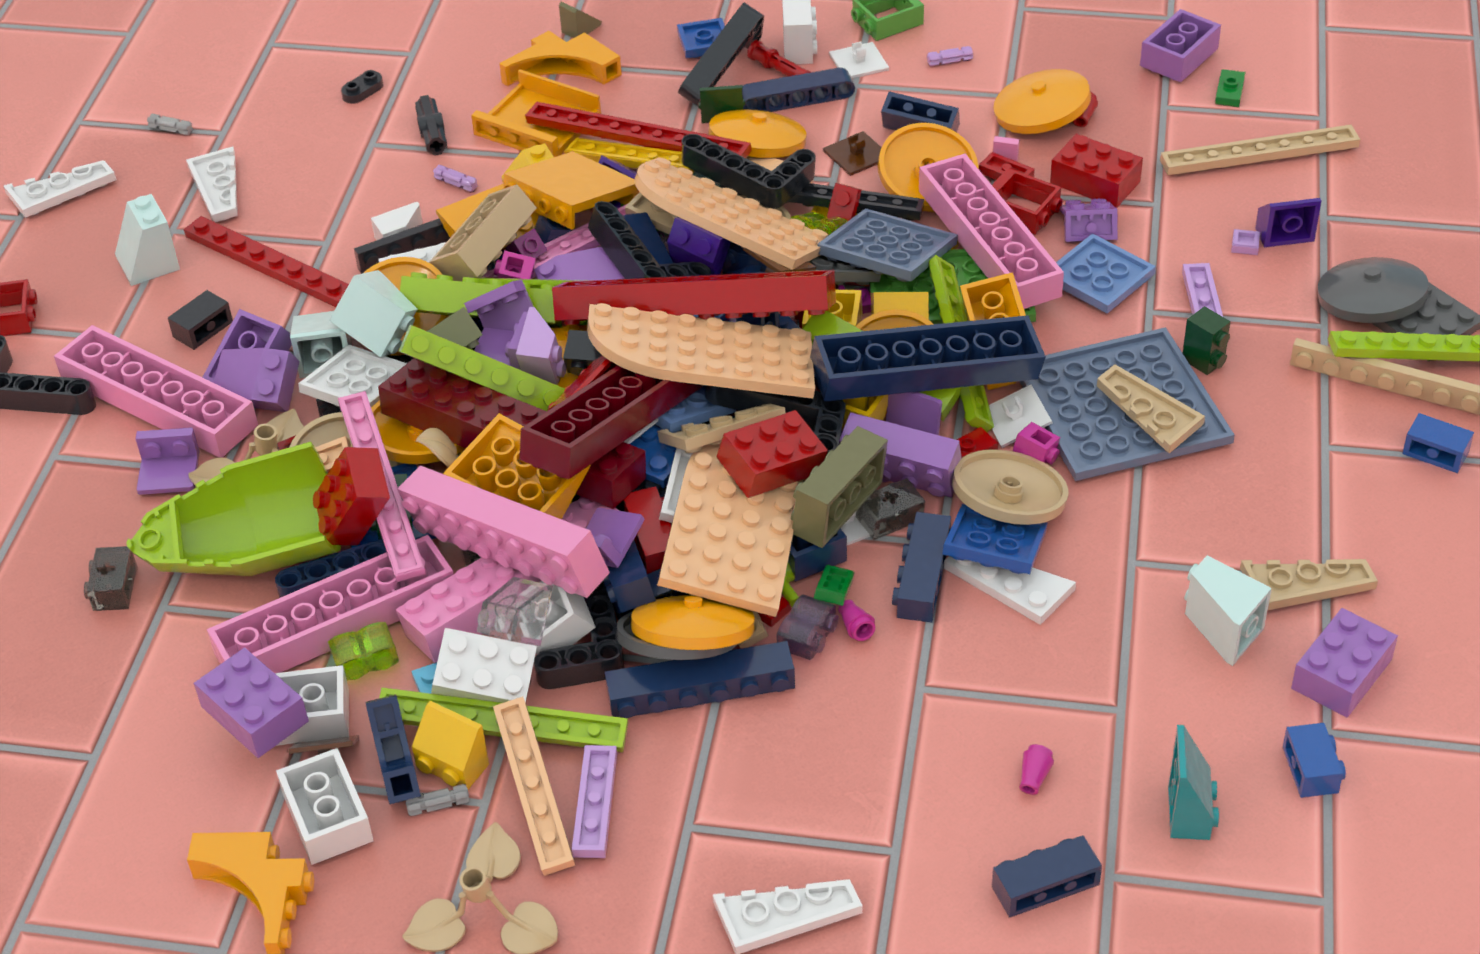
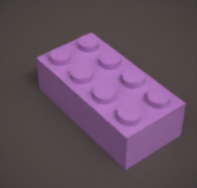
[839,412,961,498]

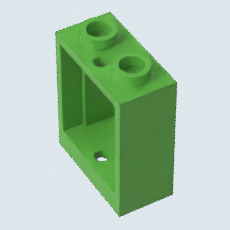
[851,0,924,41]

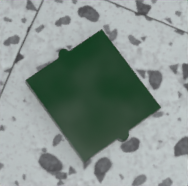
[698,85,745,123]

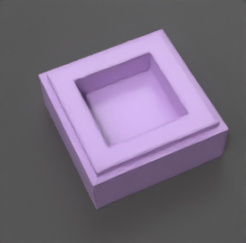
[1231,229,1260,255]

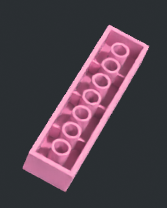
[919,154,1064,309]
[54,325,258,458]
[397,466,610,598]
[395,496,619,663]
[207,535,454,673]

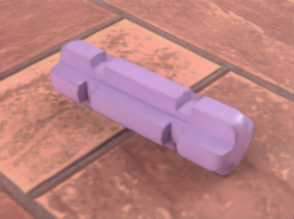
[927,46,973,66]
[433,165,478,192]

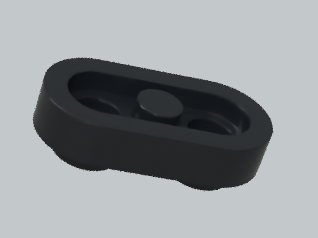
[341,70,383,104]

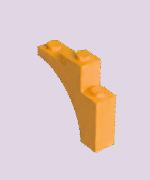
[499,31,622,86]
[187,832,314,954]

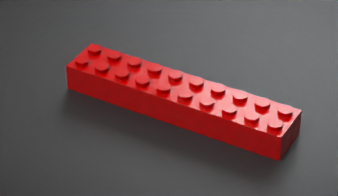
[552,270,836,325]

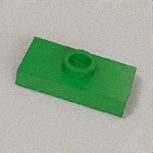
[1215,69,1246,107]
[814,565,855,606]

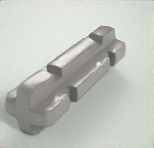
[147,114,193,135]
[406,784,469,816]

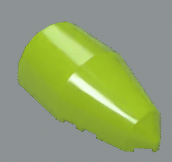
[126,442,341,576]

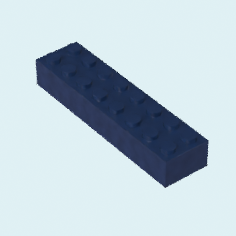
[810,315,1046,401]

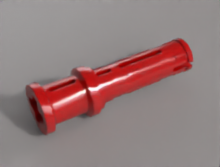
[747,40,811,76]

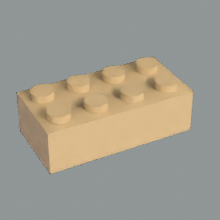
[429,184,537,281]

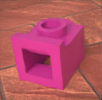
[494,251,536,279]
[1013,422,1060,465]

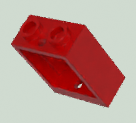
[992,168,1063,235]
[0,279,38,336]

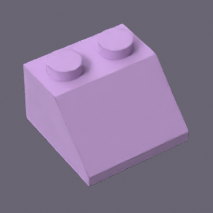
[516,307,566,385]

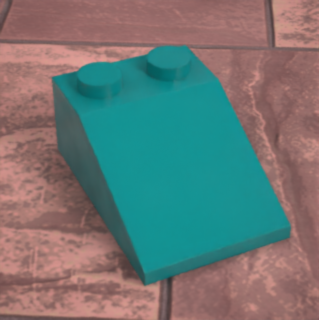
[1168,725,1219,840]

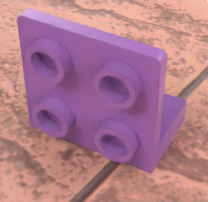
[1060,199,1118,242]
[464,280,534,331]
[474,312,528,370]
[886,392,942,435]
[136,428,200,495]
[586,508,644,568]

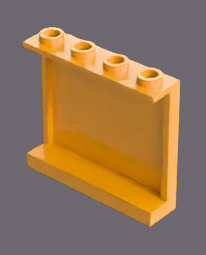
[471,70,601,157]
[503,151,640,230]

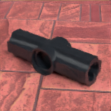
[415,95,447,155]

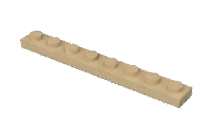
[1160,125,1360,175]
[1290,338,1480,415]

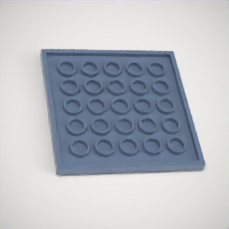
[1019,327,1235,481]

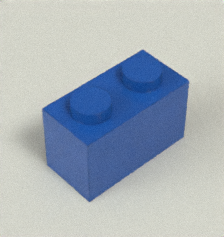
[1402,413,1474,474]
[1283,723,1346,798]

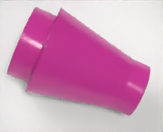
[838,600,875,641]
[1019,744,1054,795]

